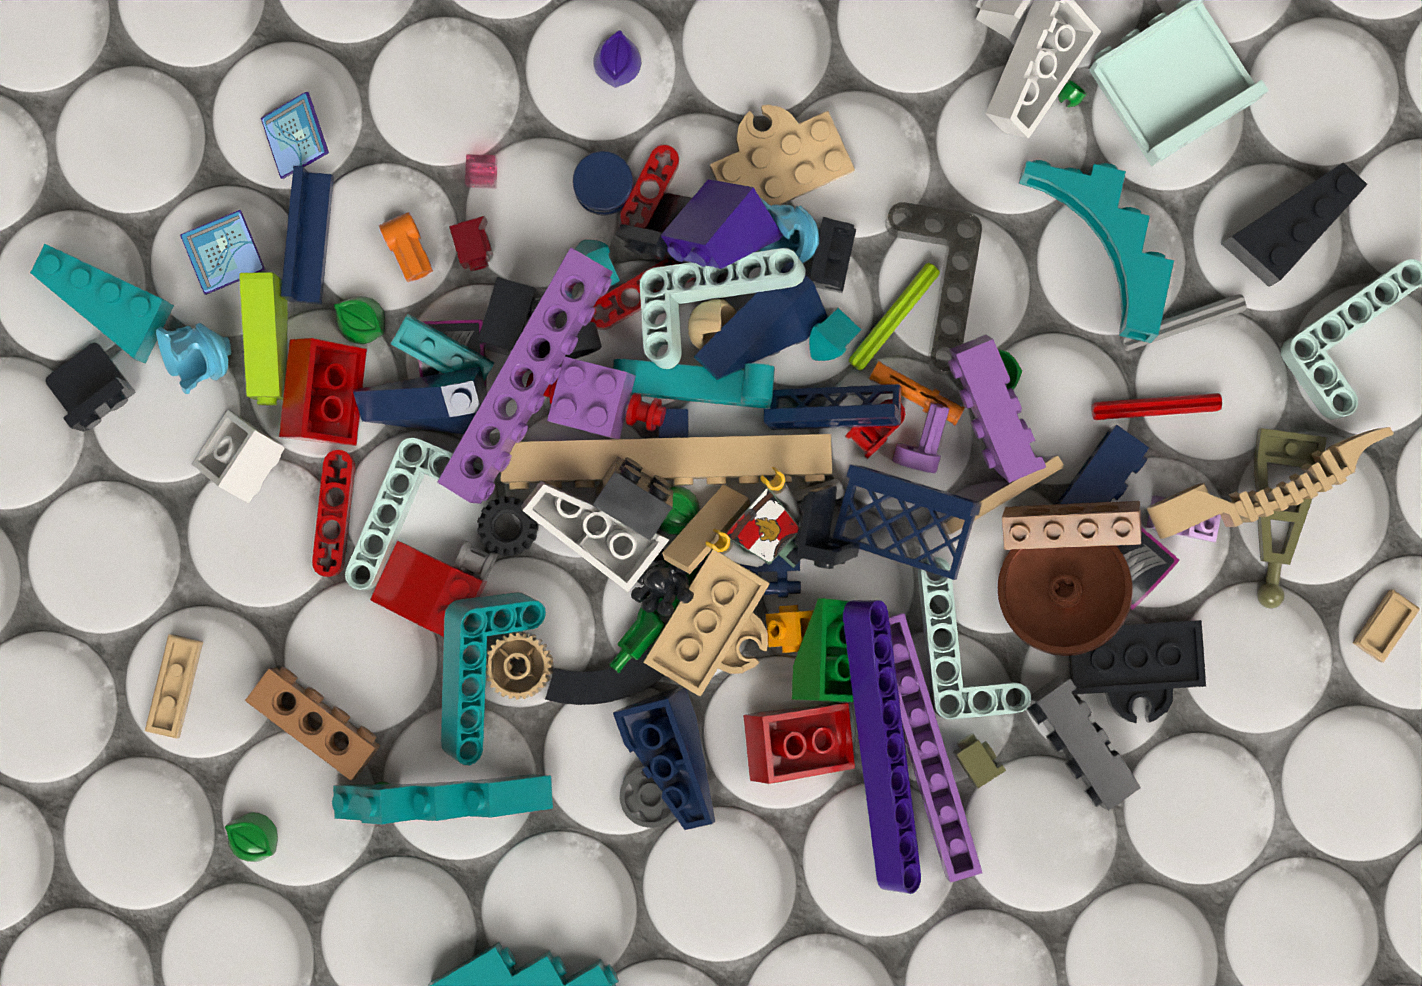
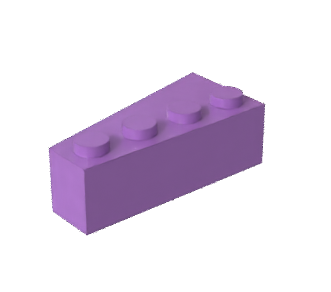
[948,334,1046,483]

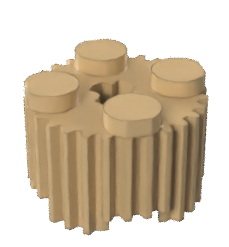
[486,632,554,700]

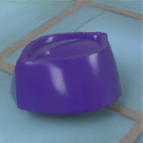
[593,30,642,88]

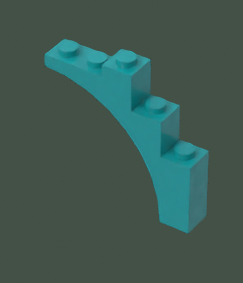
[1019,160,1174,343]
[332,774,553,825]
[428,942,619,986]

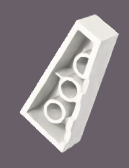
[986,0,1101,138]
[521,481,669,592]

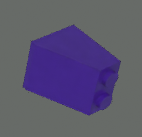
[661,179,783,269]

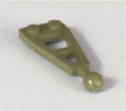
[1254,428,1327,609]

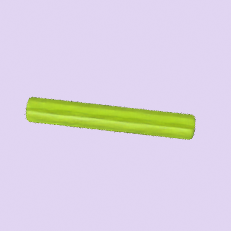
[849,262,940,371]

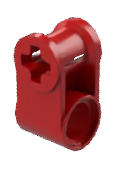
[845,399,906,459]

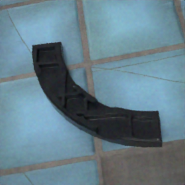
[545,639,665,705]

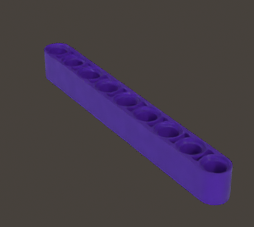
[843,600,921,894]

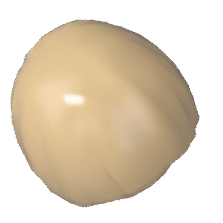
[688,298,737,350]

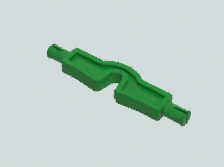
[609,553,709,673]

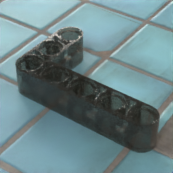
[885,202,982,375]

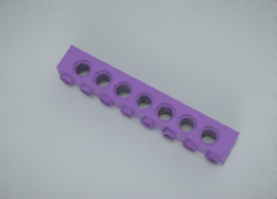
[437,247,613,504]
[889,613,983,883]

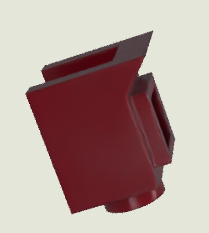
[449,216,493,271]

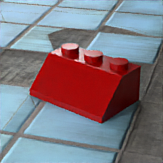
[279,338,367,446]

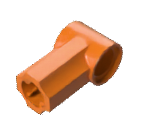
[379,212,433,282]

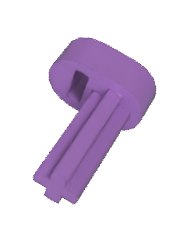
[892,403,950,473]

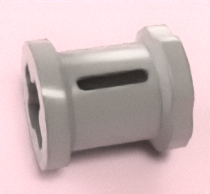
[454,541,497,581]

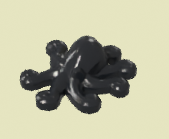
[631,549,705,617]

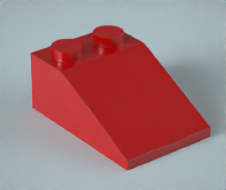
[370,541,487,637]
[743,703,855,784]

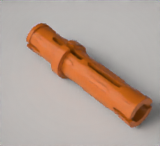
[869,361,965,426]

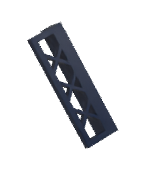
[281,165,334,305]
[764,384,901,430]

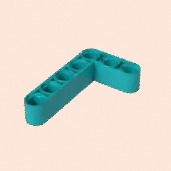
[613,359,775,408]
[441,592,546,766]

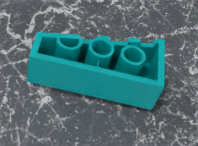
[30,244,174,364]

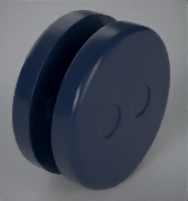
[572,151,634,216]

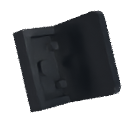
[615,193,692,262]
[45,343,136,432]
[795,485,860,569]

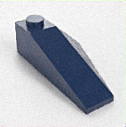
[694,262,828,380]
[353,367,496,434]
[613,687,715,830]

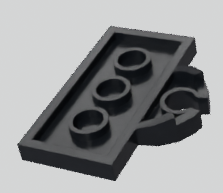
[1069,620,1207,723]

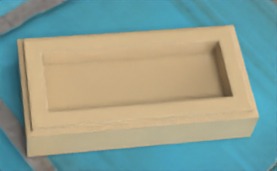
[1353,590,1420,663]

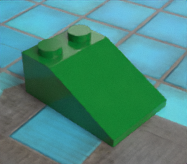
[792,598,854,702]

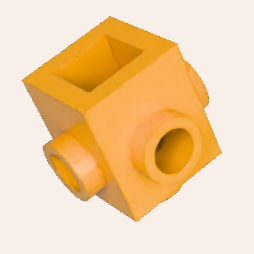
[766,605,814,653]

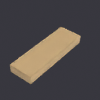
[662,484,751,574]
[145,634,203,739]

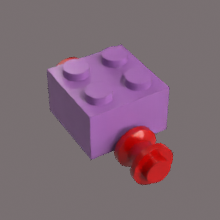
[526,357,666,439]

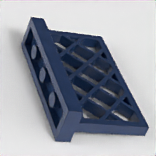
[833,464,982,580]

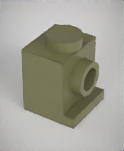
[953,733,1006,788]

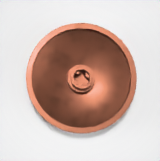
[998,545,1133,656]

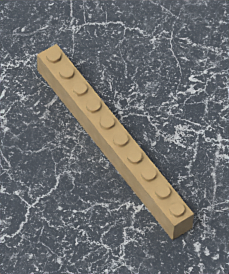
[501,434,832,490]

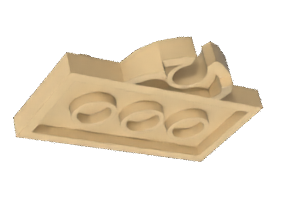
[710,105,855,206]
[643,549,770,697]

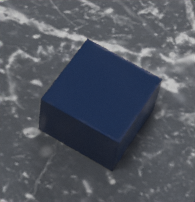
[659,409,689,438]

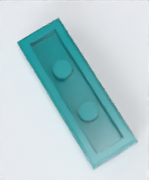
[391,314,495,381]

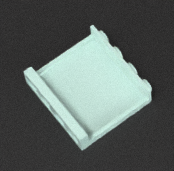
[1089,0,1269,167]

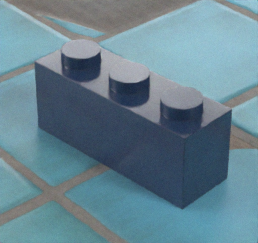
[1055,425,1149,505]

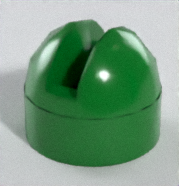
[1058,80,1087,108]

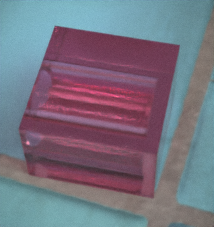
[465,154,498,189]

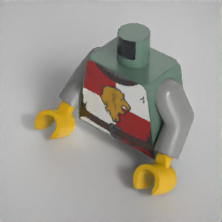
[705,467,802,568]

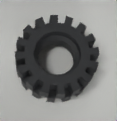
[477,496,539,556]

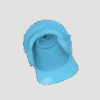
[758,198,819,263]
[156,323,231,394]

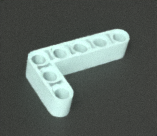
[640,248,805,369]
[1281,259,1422,420]
[345,438,483,590]
[918,557,1031,719]

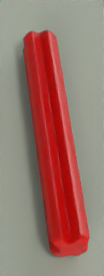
[1091,393,1222,420]

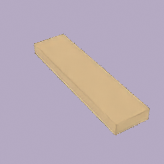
[942,455,1063,535]

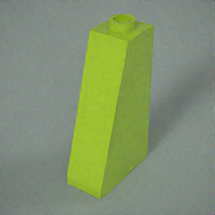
[239,272,288,406]

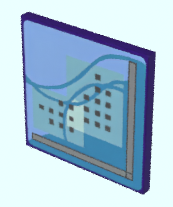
[261,92,329,179]
[180,210,266,295]

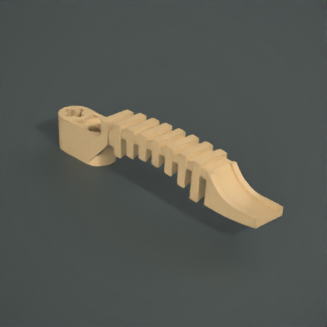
[1146,427,1394,539]

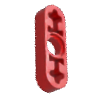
[620,145,679,229]

